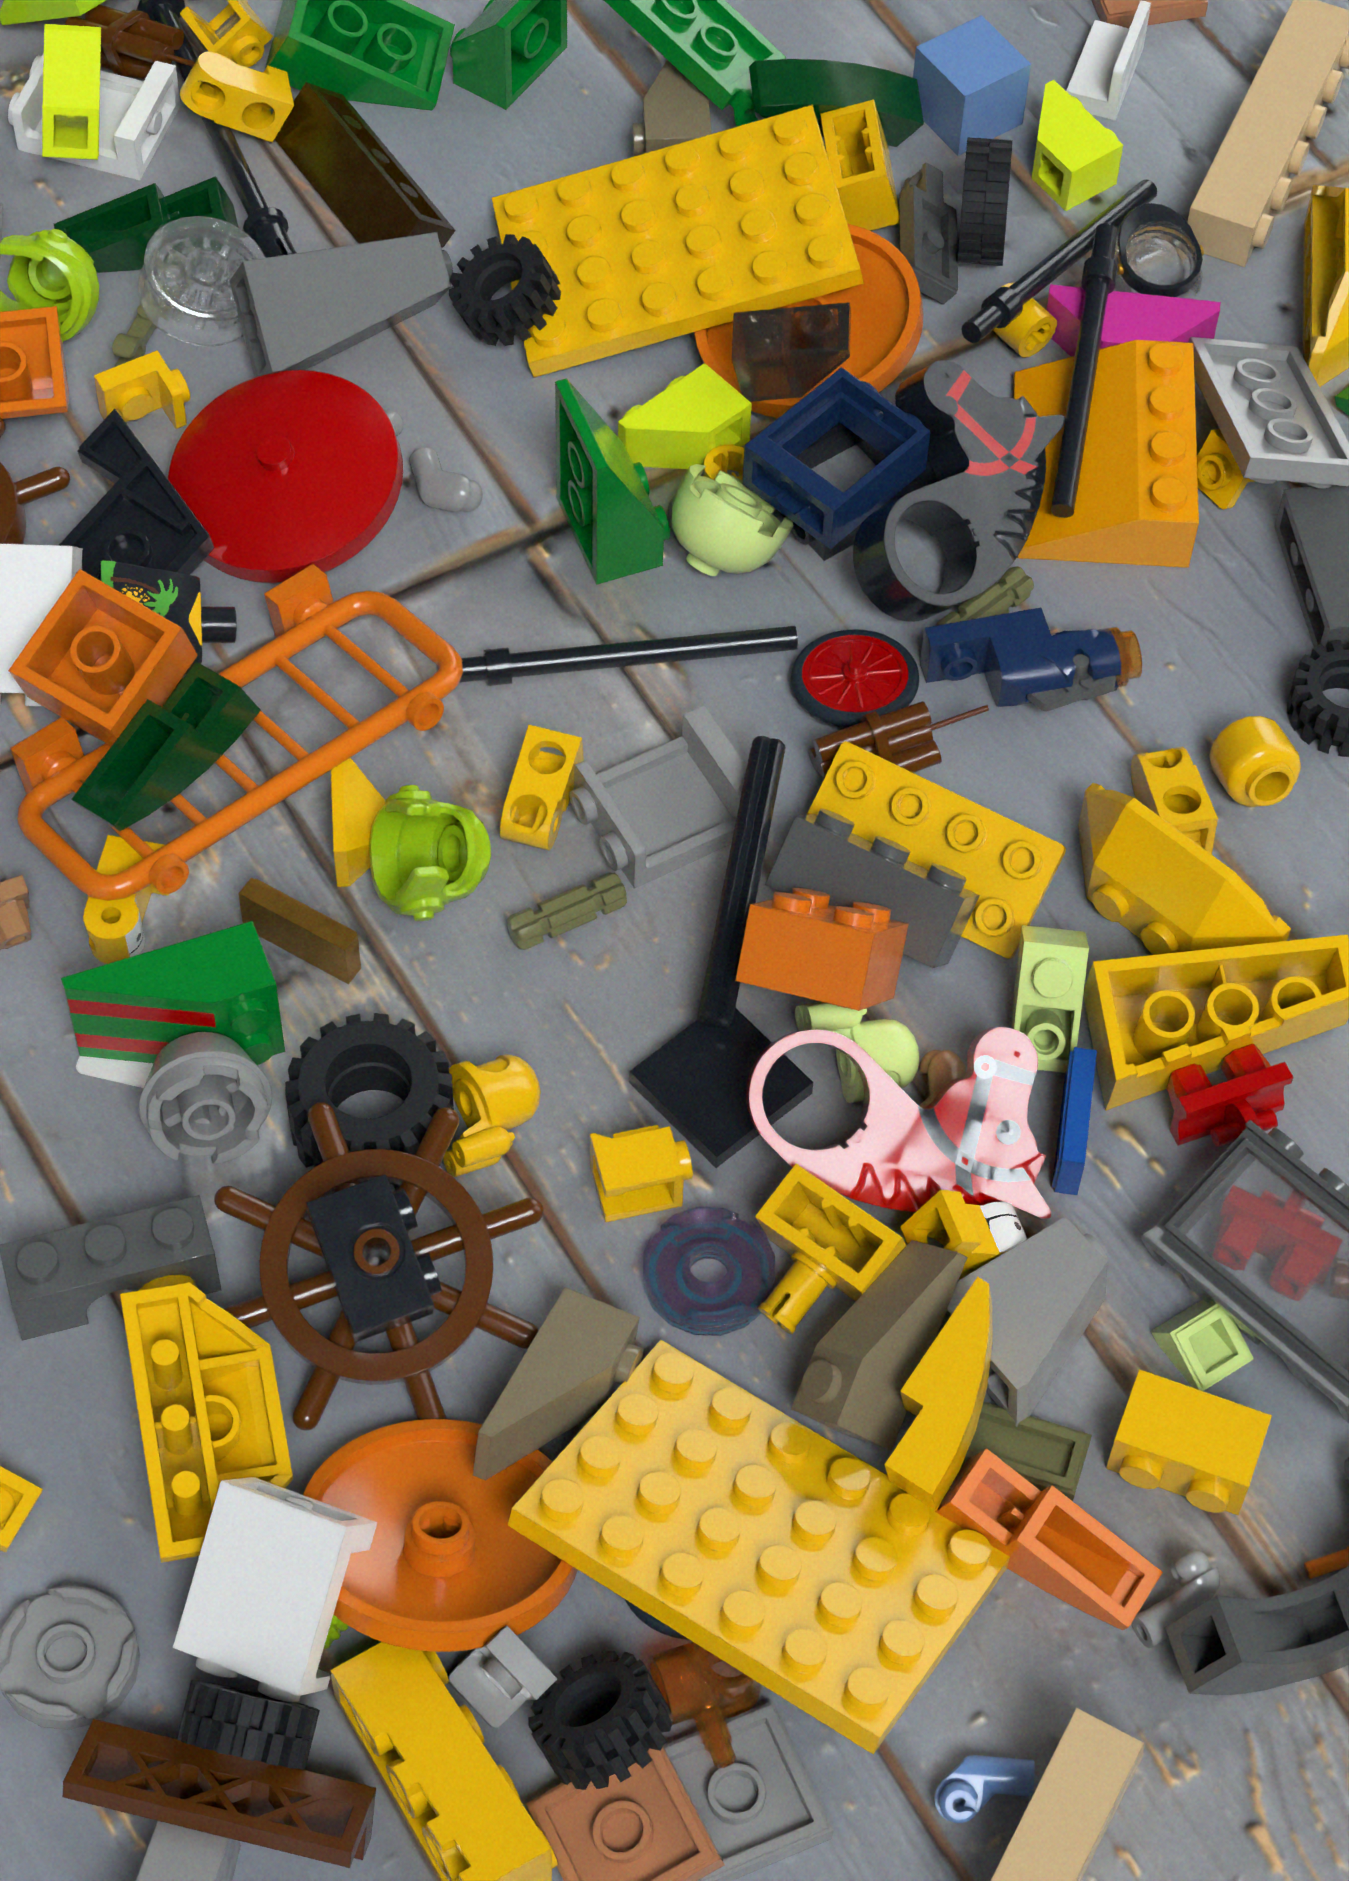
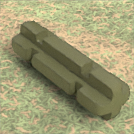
[936,567,1034,626]
[507,872,627,950]

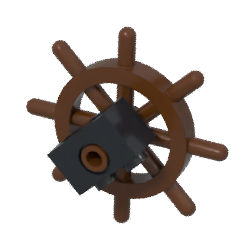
[214,1102,544,1431]

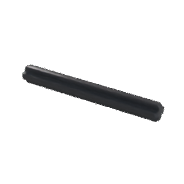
[697,736,786,1029]

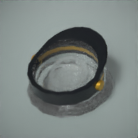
[1114,203,1204,299]

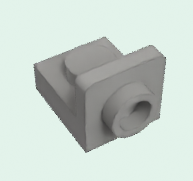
[448,1626,557,1728]

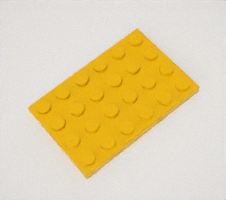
[492,105,864,378]
[508,1340,1010,1754]

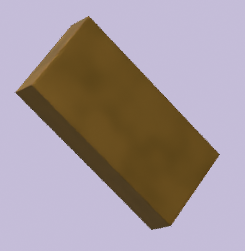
[238,878,361,984]

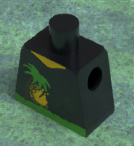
[96,561,237,674]

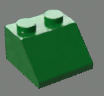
[450,0,567,110]

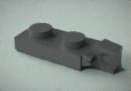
[899,162,958,304]

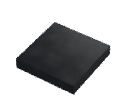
[629,1007,813,1168]

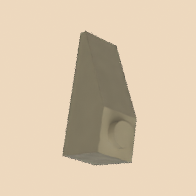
[632,60,712,156]
[791,1240,967,1451]
[473,1287,643,1480]

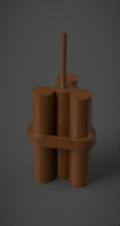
[65,4,195,81]
[808,701,989,779]

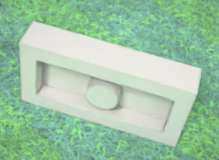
[1066,0,1151,120]

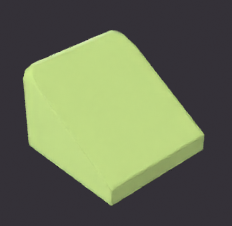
[1151,1299,1254,1391]

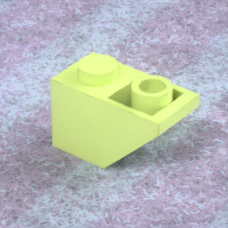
[1011,925,1089,1073]

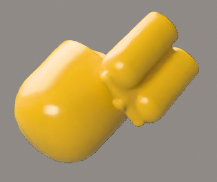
[443,1054,541,1177]

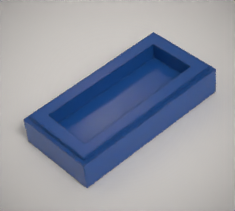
[1052,1047,1097,1195]

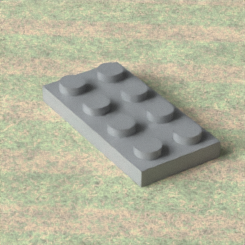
[1189,337,1349,488]

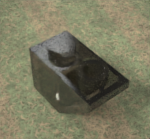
[732,302,851,402]

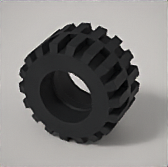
[285,1013,454,1191]

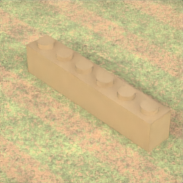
[1182,0,1349,267]

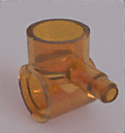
[648,1642,762,1768]

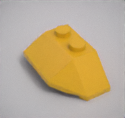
[1303,185,1349,387]
[1078,783,1291,955]
[120,1282,293,1563]

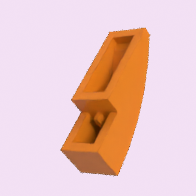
[935,1448,1163,1630]

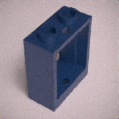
[743,367,930,549]

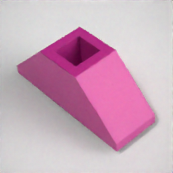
[1046,284,1221,357]

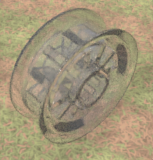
[137,216,265,346]

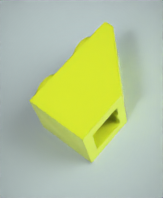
[42,24,101,160]
[1031,80,1123,211]
[618,363,752,469]

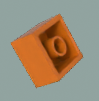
[8,569,198,746]
[735,888,909,1011]

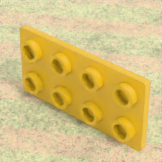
[807,741,1066,959]

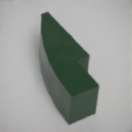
[749,59,924,147]
[54,176,242,273]
[71,661,261,831]

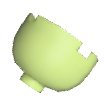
[672,464,793,576]

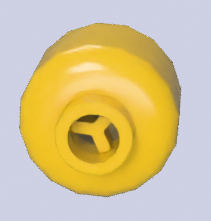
[1209,716,1301,807]

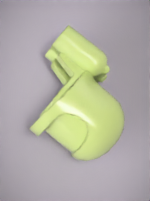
[795,1002,919,1103]

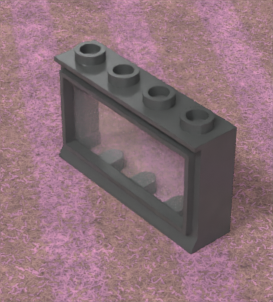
[1141,1120,1349,1424]

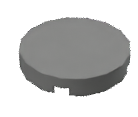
[0,1585,141,1730]

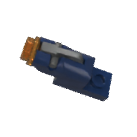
[920,607,1142,711]

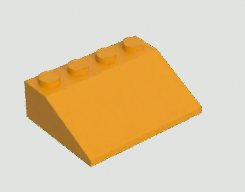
[1013,340,1199,568]

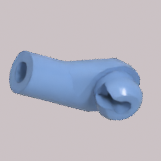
[934,1755,1035,1824]

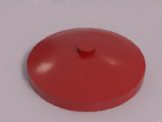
[168,370,403,583]

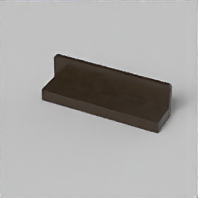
[275,82,456,248]

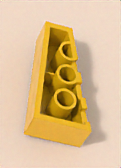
[1083,934,1349,1111]
[330,1642,558,1881]

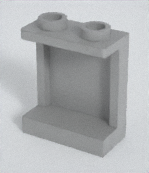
[569,705,747,889]

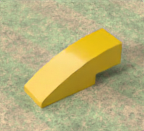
[884,1276,993,1511]

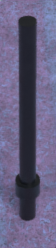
[961,179,1157,343]
[1051,223,1118,518]
[436,626,798,686]

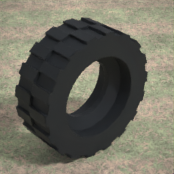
[958,137,1013,266]

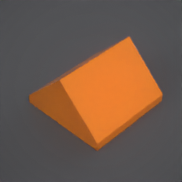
[0,306,69,419]

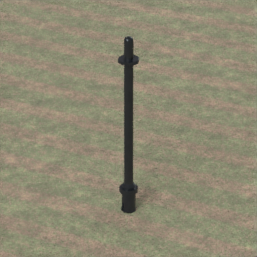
[137,0,297,258]

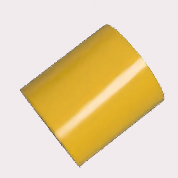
[993,282,1057,358]

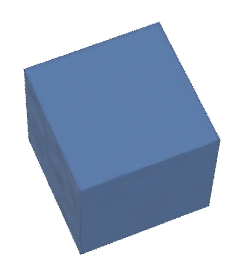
[913,15,1031,156]

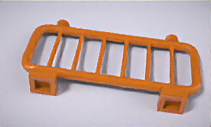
[10,564,463,901]

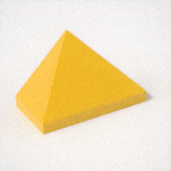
[331,758,385,887]

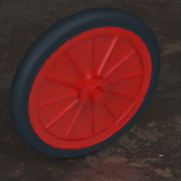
[791,629,919,727]

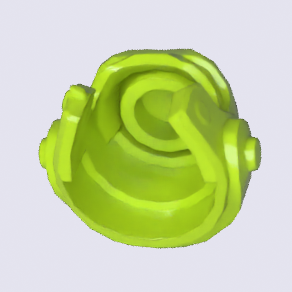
[0,229,99,342]
[369,785,491,921]

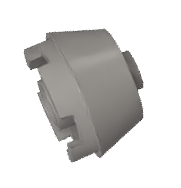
[139,1032,272,1164]

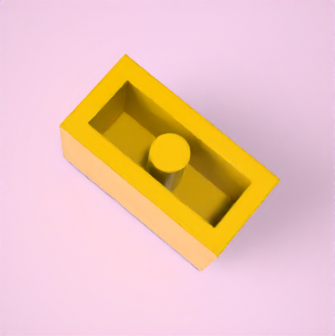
[1106,1369,1272,1515]

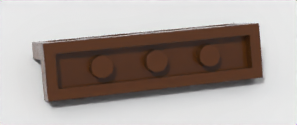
[62,1719,376,1868]

